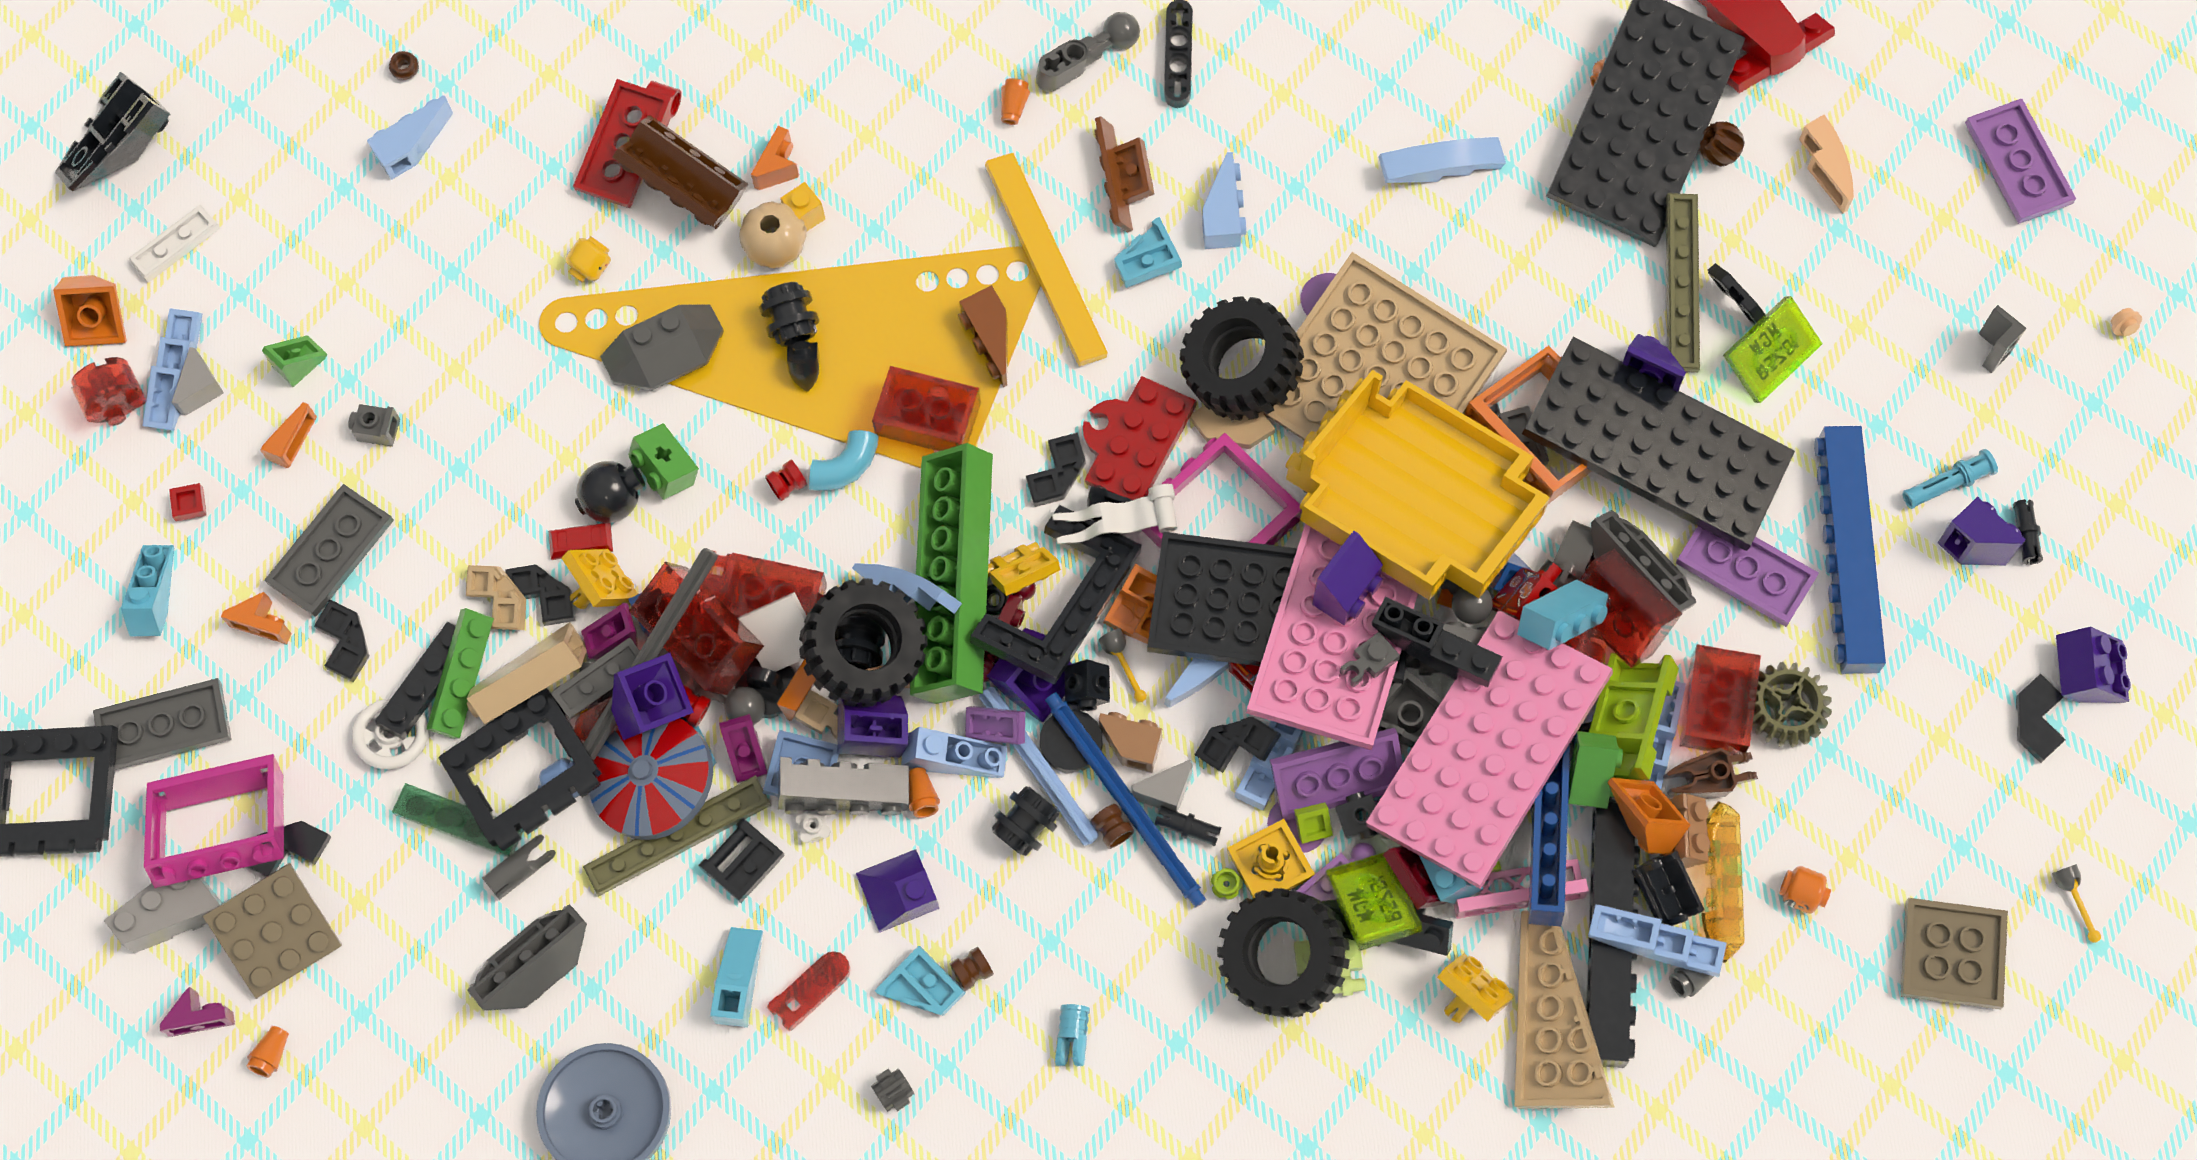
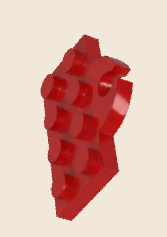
[1083,376,1197,500]

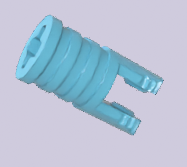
[1055,1004,1090,1067]

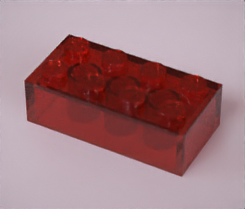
[629,561,764,695]

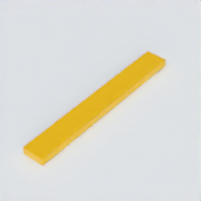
[985,152,1108,367]

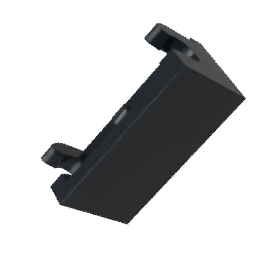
[1632,850,1705,926]

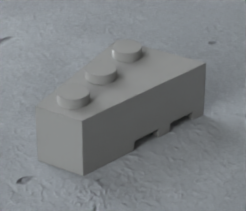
[103,877,222,954]

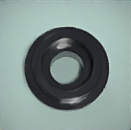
[986,584,1010,616]

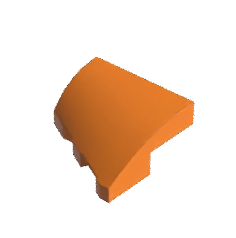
[1102,564,1157,644]

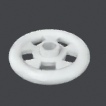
[352,698,429,769]

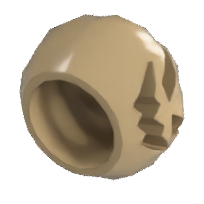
[739,201,807,269]

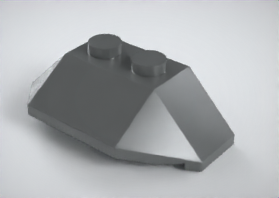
[600,304,724,391]
[1591,510,1697,616]
[467,904,587,1011]

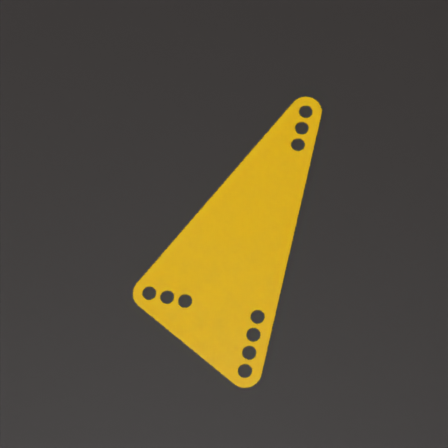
[539,246,1041,468]

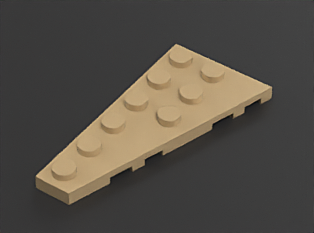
[1514,910,1615,1109]

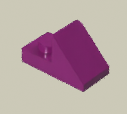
[581,603,637,660]
[719,714,768,783]
[159,987,235,1037]

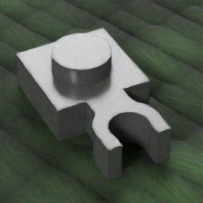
[1340,632,1400,688]

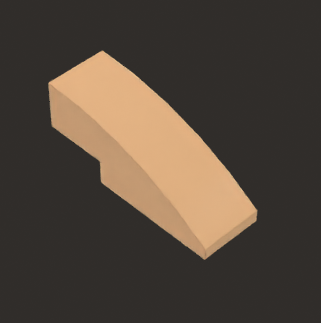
[1799,114,1854,213]

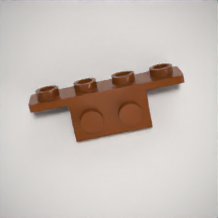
[1094,116,1155,233]

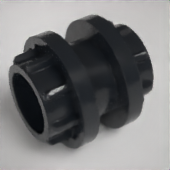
[759,282,820,347]
[835,616,886,670]
[992,786,1060,856]

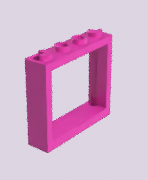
[1141,433,1302,549]
[144,754,284,888]

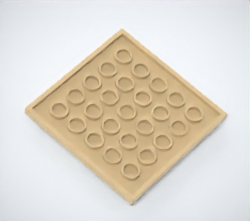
[1263,252,1507,440]

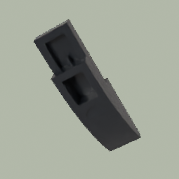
[1371,597,1502,688]
[1321,899,1454,956]

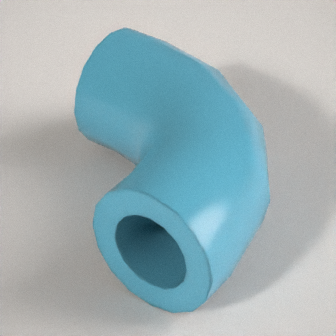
[809,430,879,491]

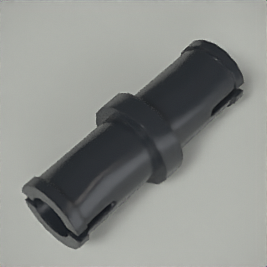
[2013,499,2044,565]
[1154,805,1222,847]

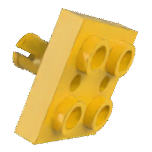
[561,549,638,609]
[1227,819,1315,899]
[1437,953,1514,1023]

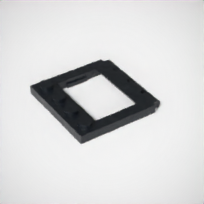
[438,688,602,851]
[0,725,118,857]

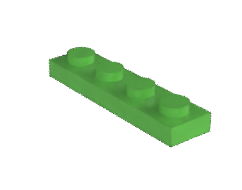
[426,608,494,739]

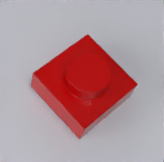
[169,483,207,522]

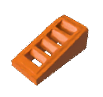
[260,402,317,468]

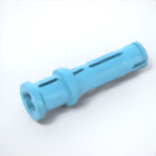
[1902,449,1998,509]

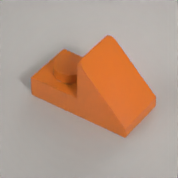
[751,126,799,190]
[221,592,292,645]

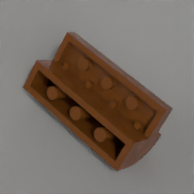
[612,115,749,229]

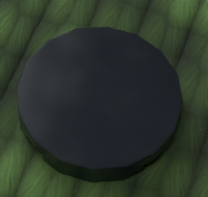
[1040,709,1103,773]

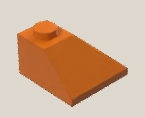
[53,275,127,346]
[1608,778,1691,854]

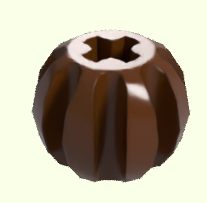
[1699,121,1745,167]

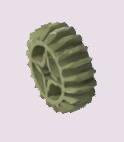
[1744,661,1832,748]

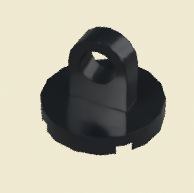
[735,658,795,718]

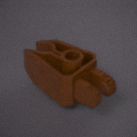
[1663,748,1758,798]

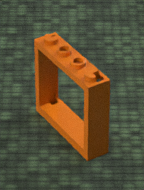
[1464,345,1593,504]

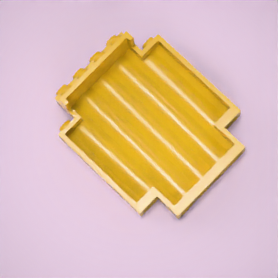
[1285,370,1550,600]

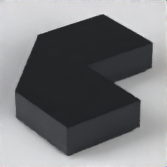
[1707,263,1767,327]
[1026,432,1086,507]
[505,564,575,626]
[314,599,370,683]
[2016,674,2066,763]
[1194,716,1281,773]
[247,820,331,877]

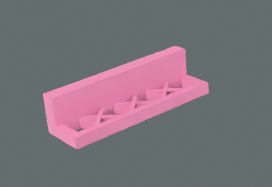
[1454,859,1589,919]

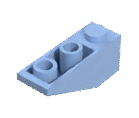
[367,95,453,180]
[1202,152,1247,249]
[901,727,1007,778]

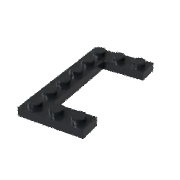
[970,504,1142,685]

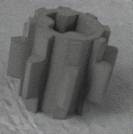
[871,1068,915,1112]

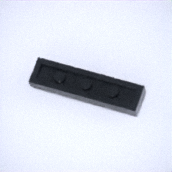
[375,621,456,740]

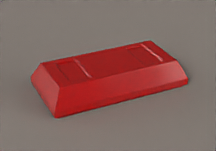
[548,523,613,560]

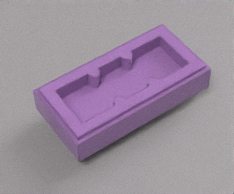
[965,706,1026,745]

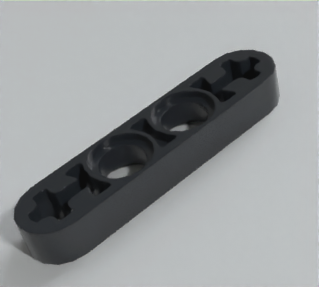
[1164,0,1193,108]

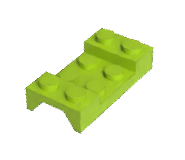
[1589,653,1679,781]

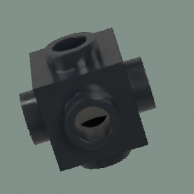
[1064,659,1110,711]
[1335,791,1380,841]

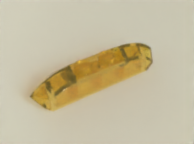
[1701,801,1745,964]

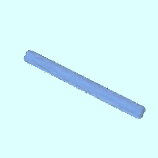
[979,687,1099,846]

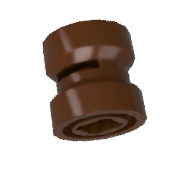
[1090,804,1135,849]
[949,946,994,991]

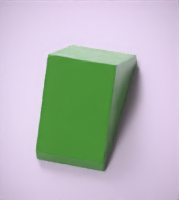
[262,335,327,387]

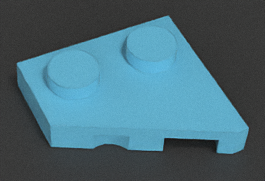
[1114,217,1182,288]
[874,946,966,1016]

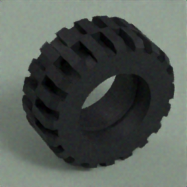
[1179,296,1304,421]
[799,578,928,707]
[1217,888,1350,1018]

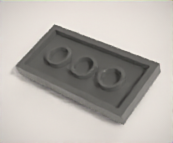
[264,484,394,617]
[93,678,232,770]

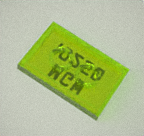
[1723,296,1823,403]
[1326,852,1422,951]

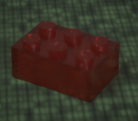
[872,366,981,451]
[1579,549,1682,668]
[715,552,828,623]
[1679,644,1761,755]

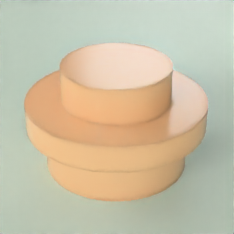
[2111,308,2142,336]

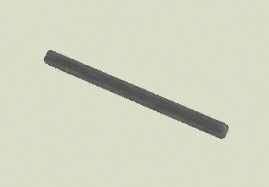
[583,548,718,760]

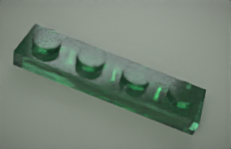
[392,783,524,857]

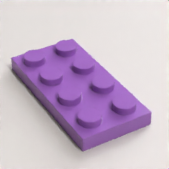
[1965,98,2077,224]
[1676,526,1819,627]
[1270,728,1403,821]

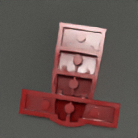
[1697,0,1835,94]

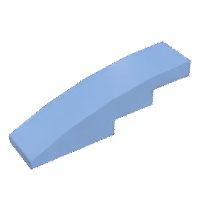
[1378,137,1506,183]
[143,308,203,431]
[852,563,962,614]
[1164,658,1229,708]
[1645,681,1686,790]
[1234,721,1304,811]
[1588,904,1727,977]

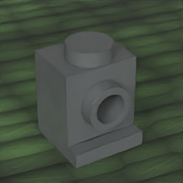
[348,404,400,447]

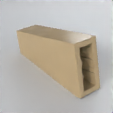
[467,622,587,724]

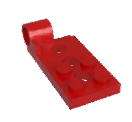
[573,79,682,209]

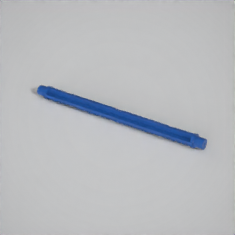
[1045,692,1207,908]

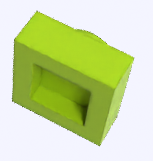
[1294,802,1333,844]

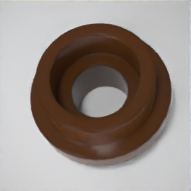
[389,51,419,80]

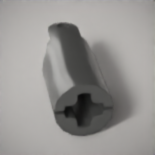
[482,835,556,900]

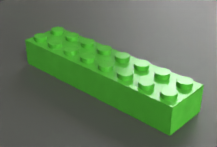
[910,443,993,704]

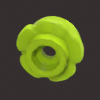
[1211,868,1243,900]

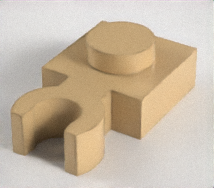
[794,690,838,739]

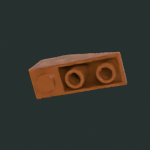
[958,285,1008,388]

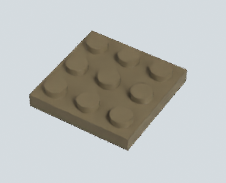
[203,863,342,999]
[1900,898,2008,1010]

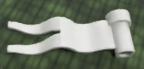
[1052,484,1178,544]

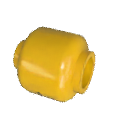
[565,236,611,283]

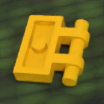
[988,542,1061,596]

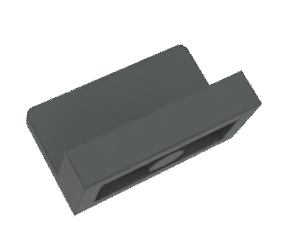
[1979,305,2027,374]

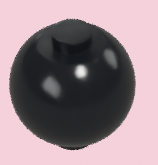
[575,461,645,523]

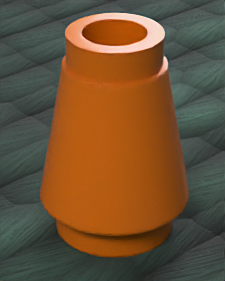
[1001,78,1030,125]
[909,767,940,818]
[246,1026,289,1078]

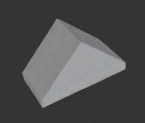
[171,347,224,415]
[1131,759,1193,812]

